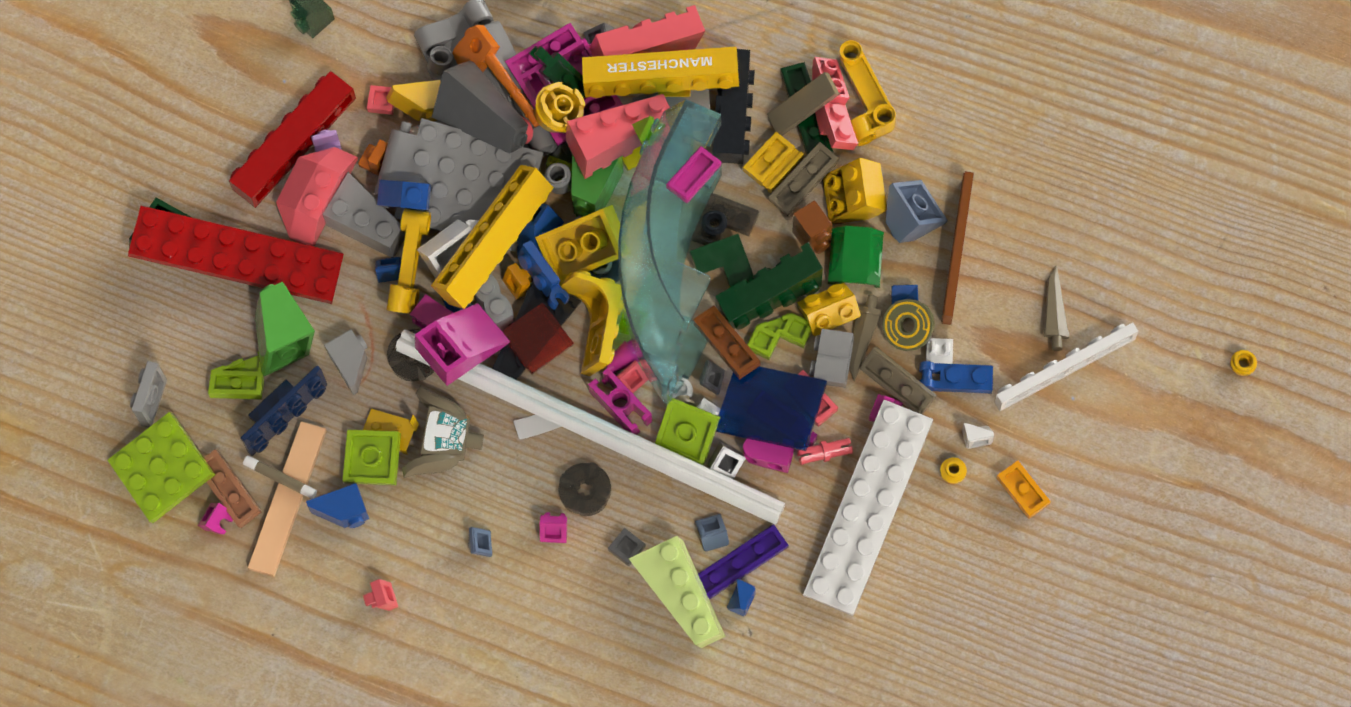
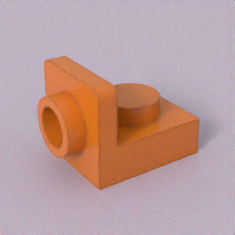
[358,139,388,176]

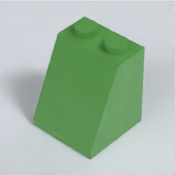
[571,154,624,217]
[255,282,315,377]

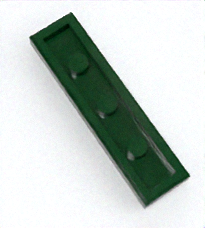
[780,62,834,155]

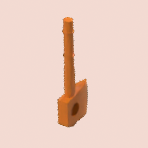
[452,25,539,127]

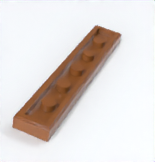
[941,171,974,325]

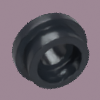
[701,210,727,236]

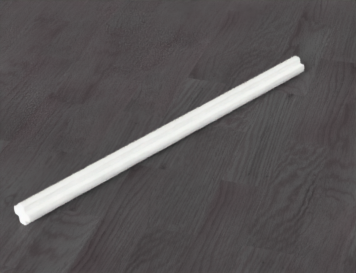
[395,329,785,525]

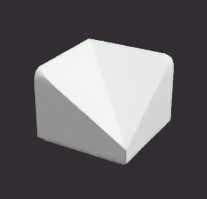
[962,423,994,449]

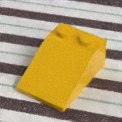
[535,205,633,283]

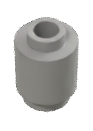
[545,163,572,194]

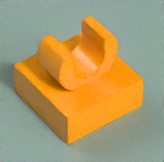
[502,263,532,300]

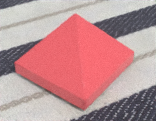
[616,360,649,393]

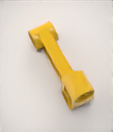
[839,40,896,146]
[386,208,431,313]

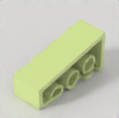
[629,536,726,648]

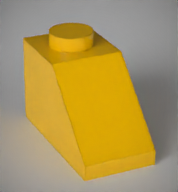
[386,80,441,122]

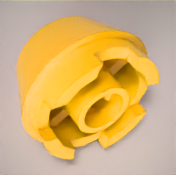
[535,82,585,133]

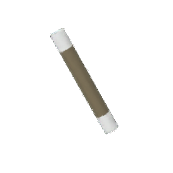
[243,455,317,499]

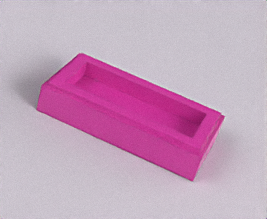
[666,146,722,204]

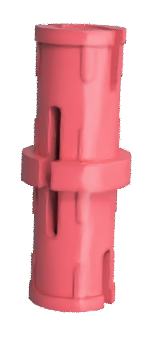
[797,437,853,465]

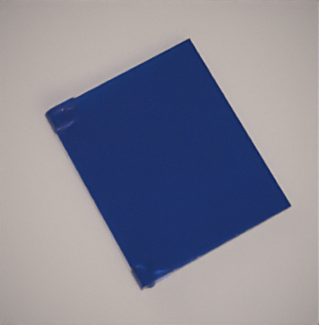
[716,366,827,451]

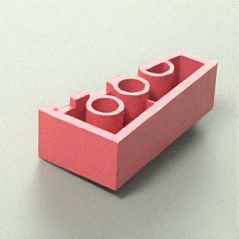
[589,5,705,57]
[565,94,673,179]

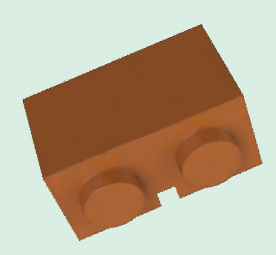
[792,200,832,254]

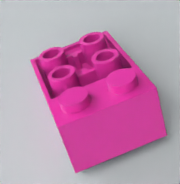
[414,304,510,386]

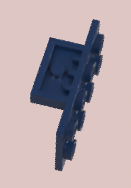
[240,366,328,456]

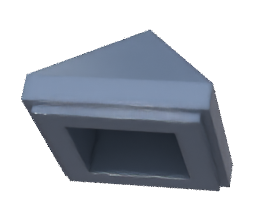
[468,527,492,557]

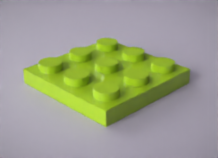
[107,412,215,523]

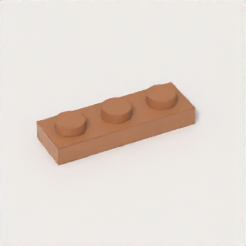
[204,449,262,528]

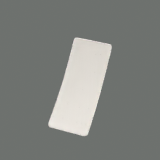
[513,415,561,439]

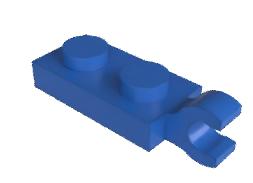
[517,240,569,310]

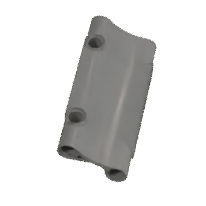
[414,0,557,157]

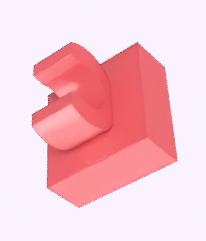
[363,579,398,611]

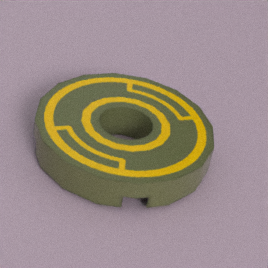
[882,299,935,351]

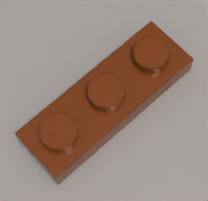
[693,305,761,380]

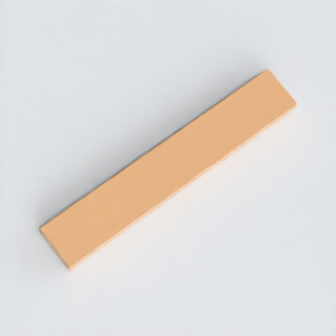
[248,421,327,577]

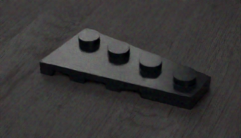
[492,282,581,380]

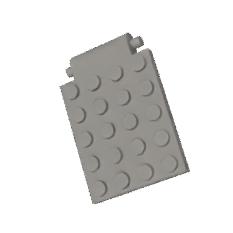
[374,118,544,252]

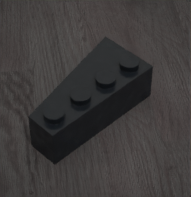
[713,49,755,164]

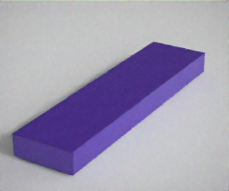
[698,524,789,600]

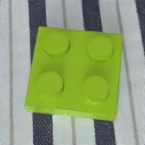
[655,398,720,465]
[342,430,401,485]

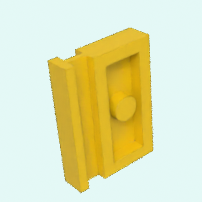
[743,132,804,193]

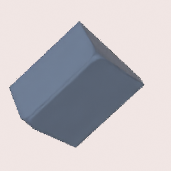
[695,514,729,551]

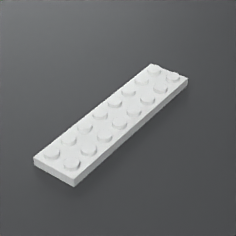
[803,400,933,616]

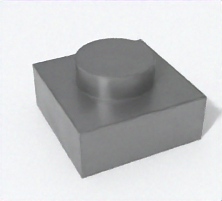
[608,528,646,567]

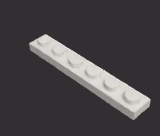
[995,323,1138,411]

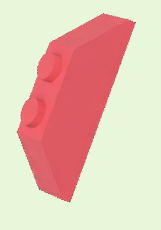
[276,147,358,246]

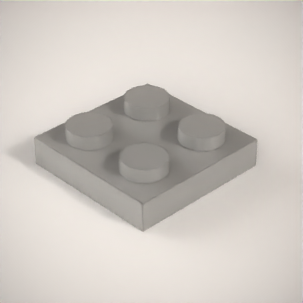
[130,361,167,427]

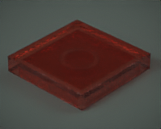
[502,302,574,375]

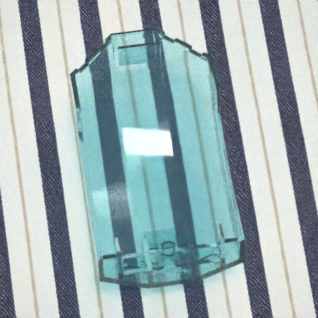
[618,99,722,404]

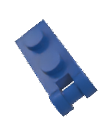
[919,361,993,394]

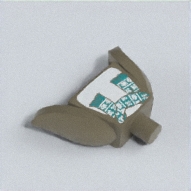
[402,385,484,478]

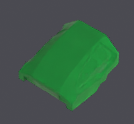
[828,226,884,288]

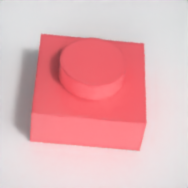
[367,85,394,115]

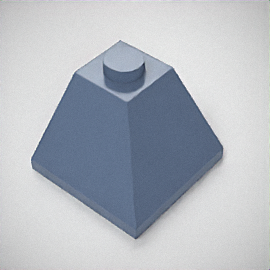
[886,180,948,243]

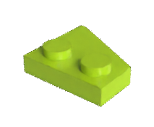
[208,352,264,399]

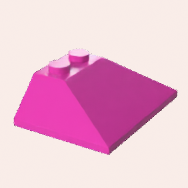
[505,23,623,146]

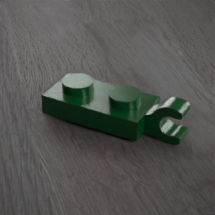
[529,46,585,99]

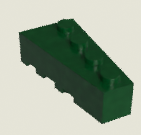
[715,242,823,330]

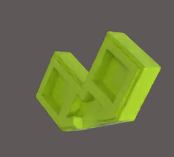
[747,313,812,360]

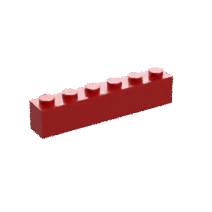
[229,71,356,208]

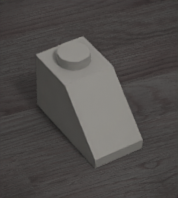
[324,329,368,395]

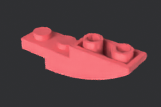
[812,57,858,150]

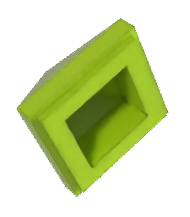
[632,116,657,146]

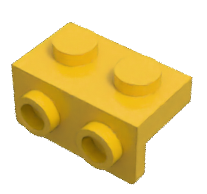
[797,283,861,336]

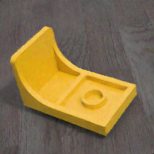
[559,271,623,376]

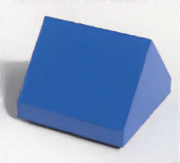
[375,256,401,283]

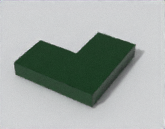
[689,234,754,287]

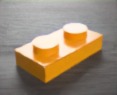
[996,460,1051,519]

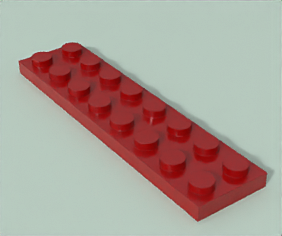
[128,206,344,304]

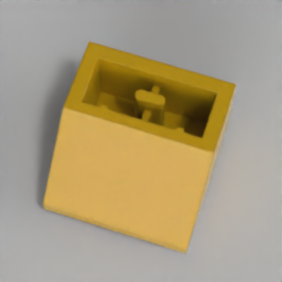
[823,158,887,224]

